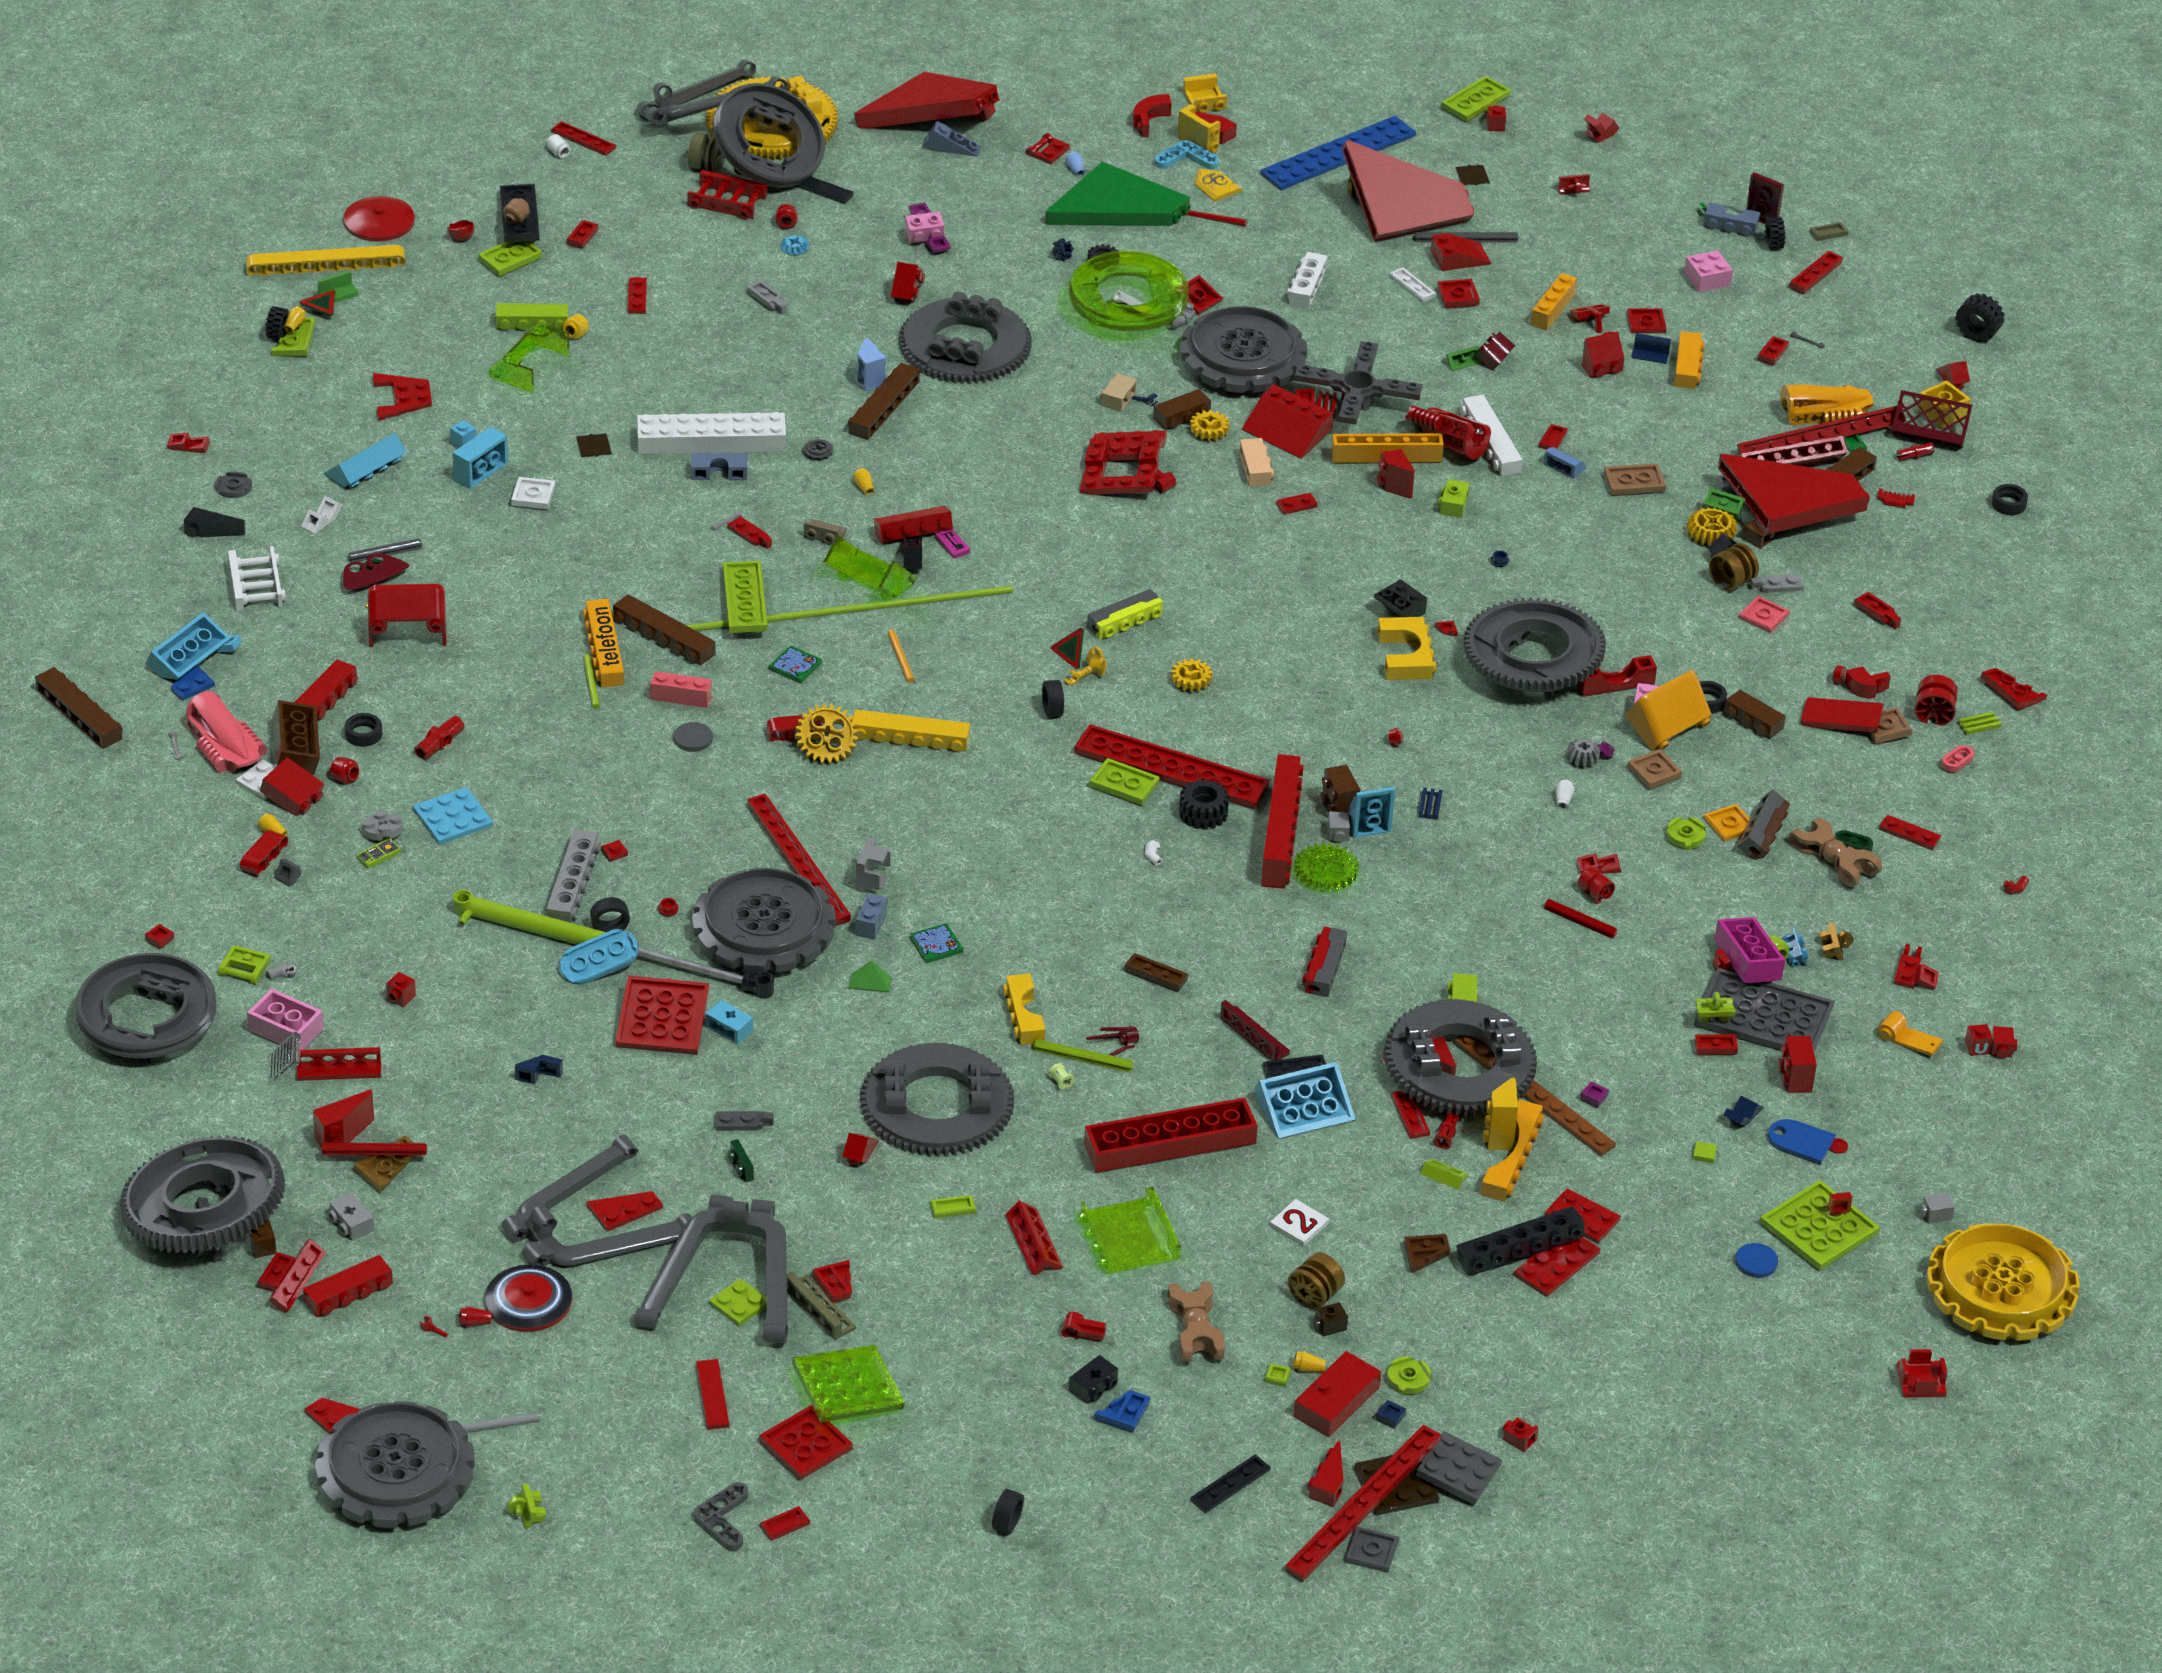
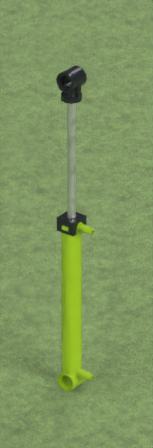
[453,890,774,999]

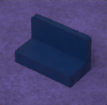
[1631,333,1671,364]

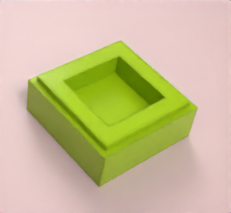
[1693,1141,1717,1164]
[1265,1363,1291,1387]

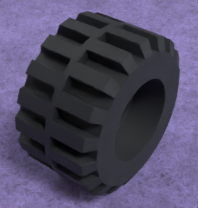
[1955,293,2005,342]
[1179,780,1229,830]

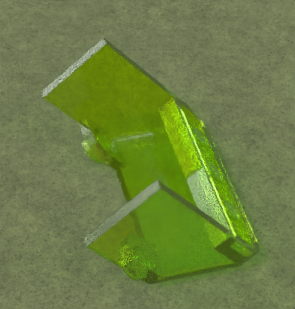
[489,323,570,393]
[823,535,917,600]

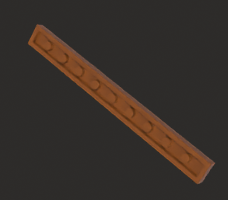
[1454,1035,1616,1156]

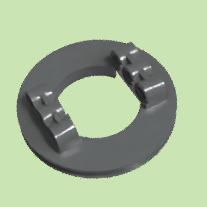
[713,83,825,187]
[75,953,217,1064]

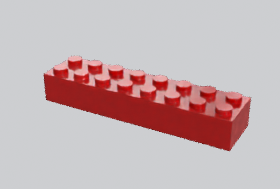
[1261,754,1304,889]
[1084,1097,1258,1173]

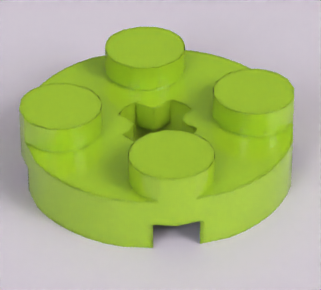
[1666,817,1706,850]
[1387,1356,1431,1395]

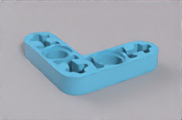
[1155,140,1219,169]

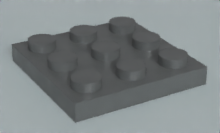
[1415,1431,1503,1505]

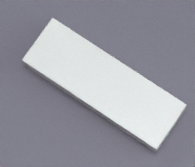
[1389,267,1437,303]

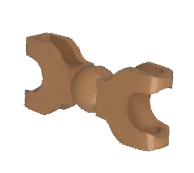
[1788,818,1882,887]
[1168,1281,1225,1362]

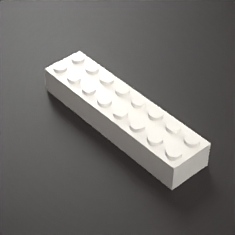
[637,412,786,454]

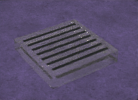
[268,1031,301,1085]

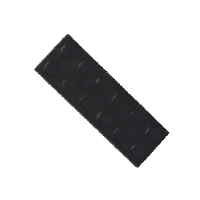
[500,184,540,244]

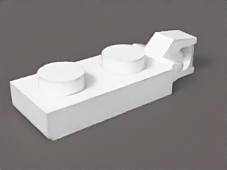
[1112,289,1159,319]

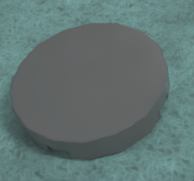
[215,471,252,498]
[674,722,713,752]

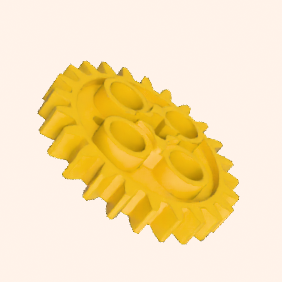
[795,703,859,765]

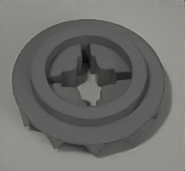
[804,439,833,461]

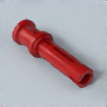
[1433,1111,1461,1149]

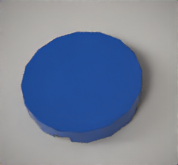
[1736,1243,1778,1278]

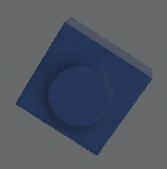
[1376,1400,1406,1428]

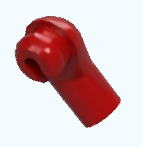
[2003,876,2029,894]

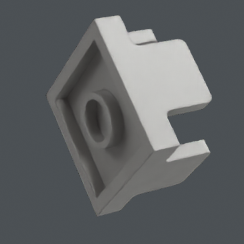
[856,838,891,893]

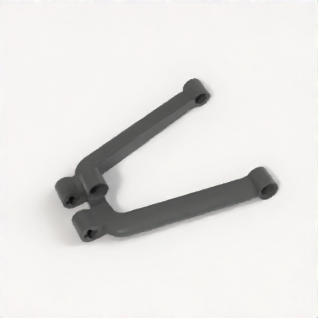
[637,59,788,125]
[501,1135,692,1266]
[635,1194,788,1344]

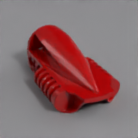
[1405,405,1491,459]

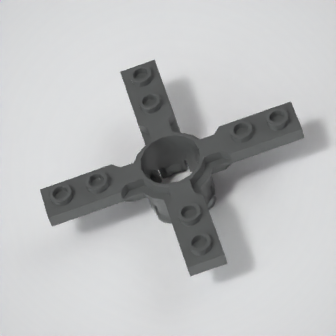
[1294,341,1423,425]

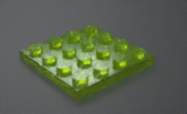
[792,1345,905,1422]

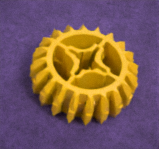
[1687,507,1737,546]

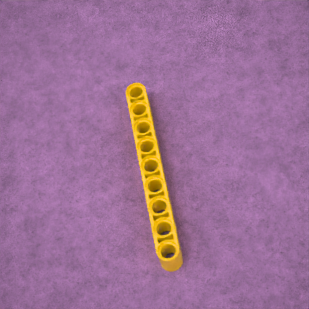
[246,245,406,276]

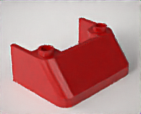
[368,584,447,648]

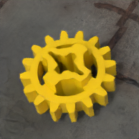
[1190,410,1230,441]
[1171,658,1213,692]

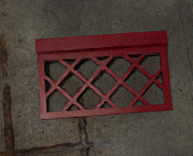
[1891,390,1973,448]

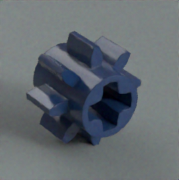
[1051,238,1074,261]

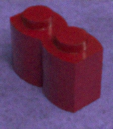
[1477,331,1515,371]

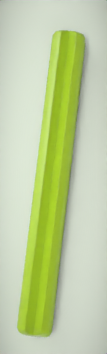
[1034,1039,1134,1072]

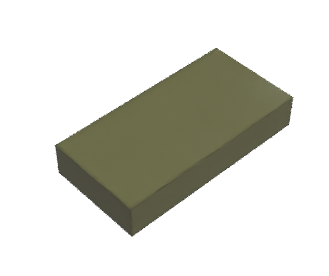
[1810,222,1849,241]

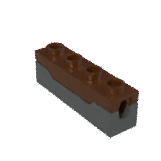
[1737,789,1790,860]

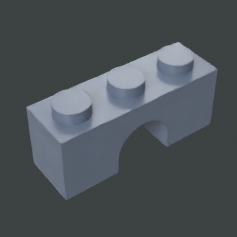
[1704,202,1760,237]
[691,453,747,480]

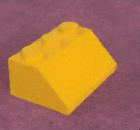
[1483,1078,1518,1150]

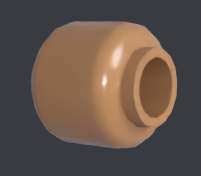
[503,198,530,224]

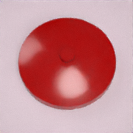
[344,196,415,242]

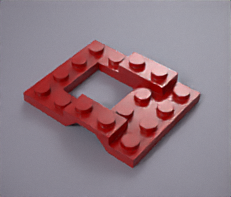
[1079,430,1167,495]

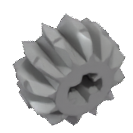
[1567,737,1600,769]

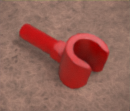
[419,1315,449,1338]

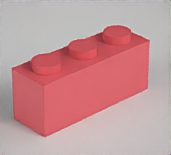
[650,671,712,708]

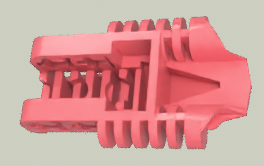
[186,691,267,773]

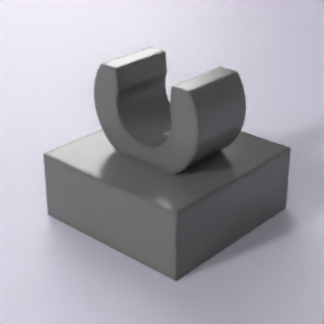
[275,859,302,886]

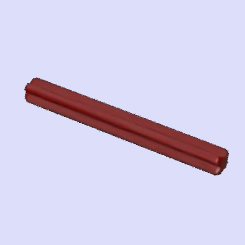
[321,1142,427,1156]

